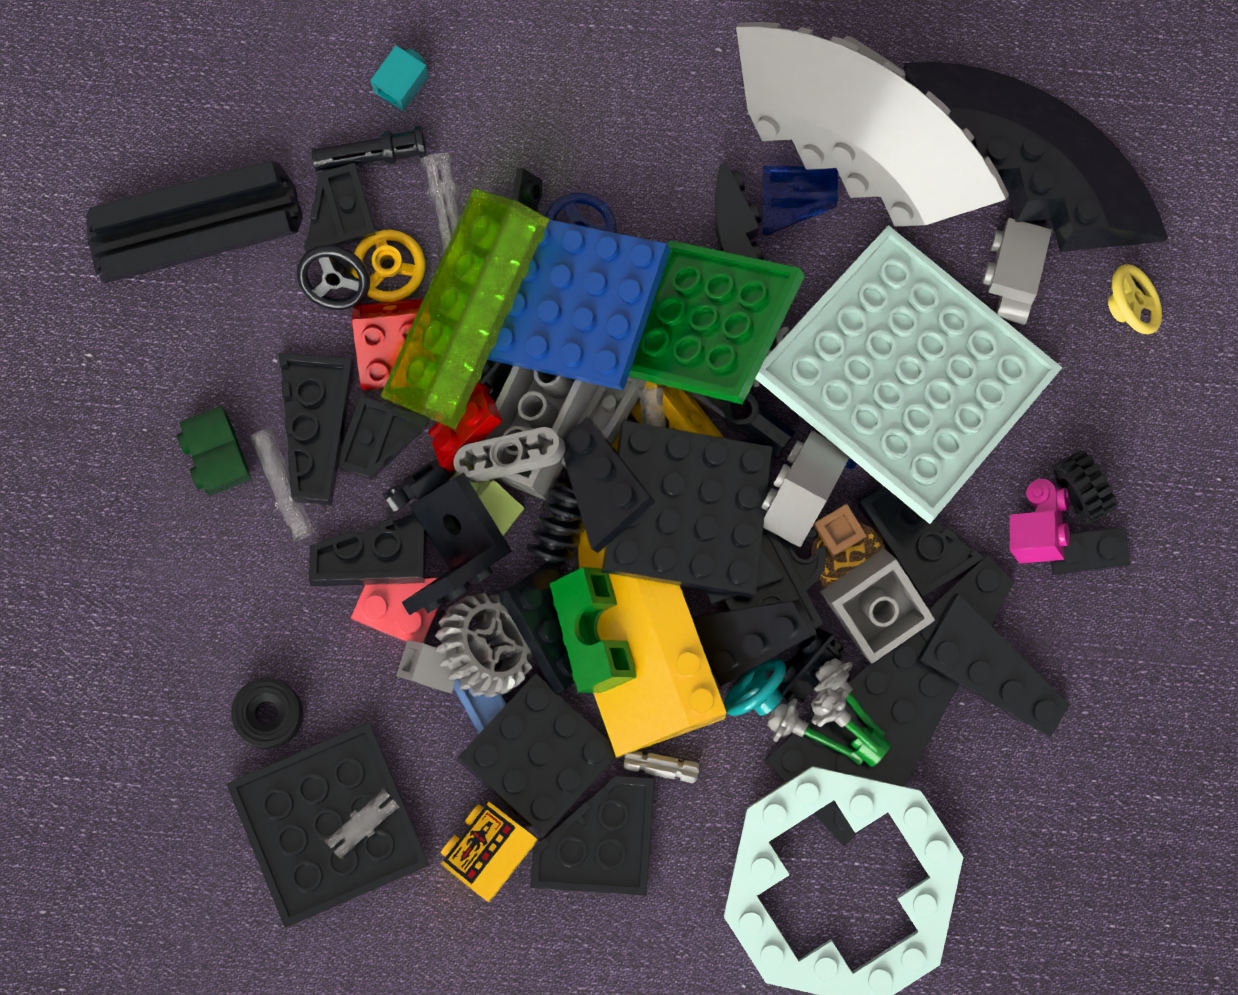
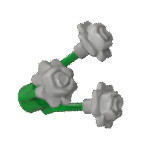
[767,658,891,767]

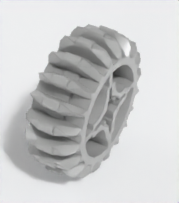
[435,593,533,697]

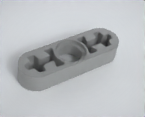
[454,427,565,483]

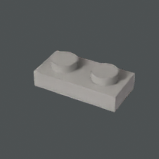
[576,377,646,445]

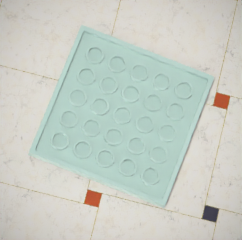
[755,225,1062,524]

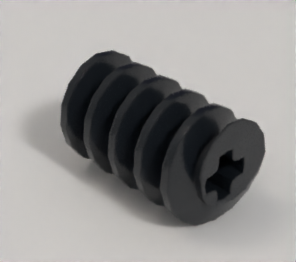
[526,478,585,564]

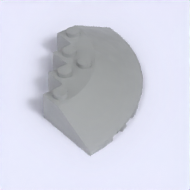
[736,22,1009,226]

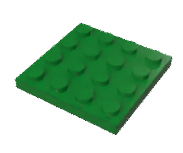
[628,240,805,405]

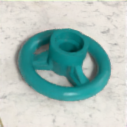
[724,658,786,716]

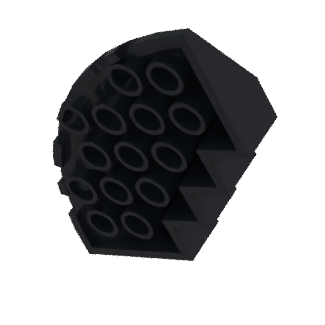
[904,62,1168,252]

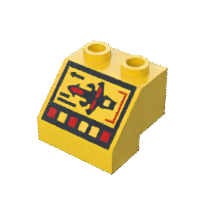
[441,802,538,902]

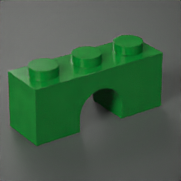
[549,567,637,693]

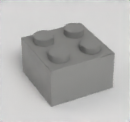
[761,430,850,547]
[820,548,935,664]

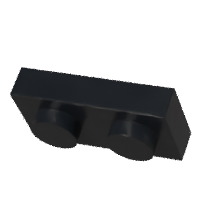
[1051,527,1130,575]

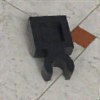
[382,459,450,512]

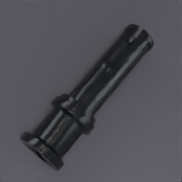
[312,125,427,172]

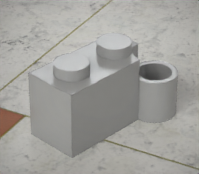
[982,218,1052,325]

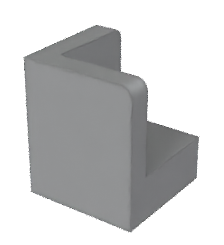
[396,640,456,694]

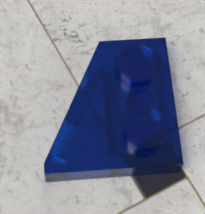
[762,166,838,235]

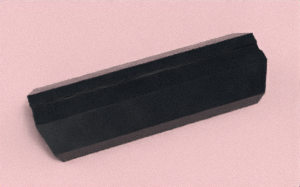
[87,161,303,284]

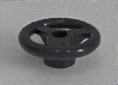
[297,245,370,310]

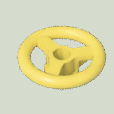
[1108,264,1162,334]

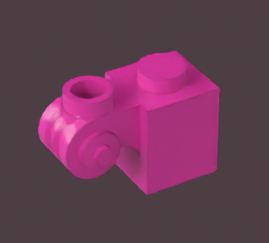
[1010,479,1070,564]

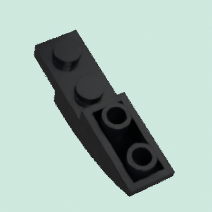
[714,162,764,260]

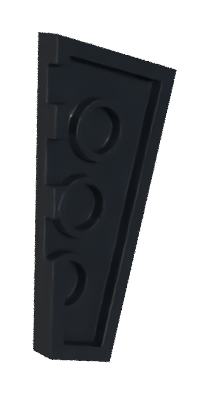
[279,353,355,506]
[917,593,1070,737]

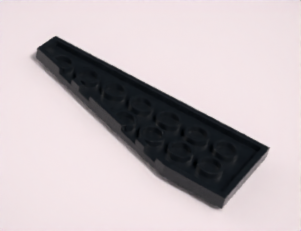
[765,555,1014,846]

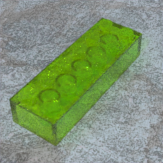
[380,188,550,430]

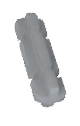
[623,750,699,783]

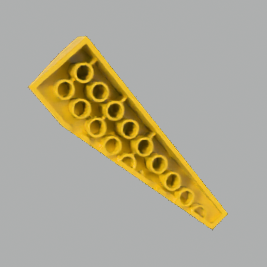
[576,432,726,758]

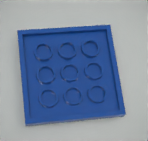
[481,216,671,391]

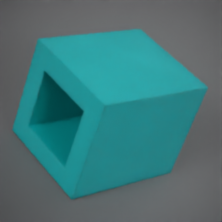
[370,45,429,112]

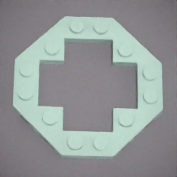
[724,766,963,995]

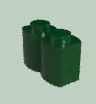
[177,405,252,496]

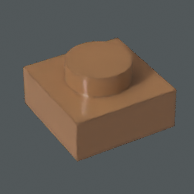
[813,504,867,557]

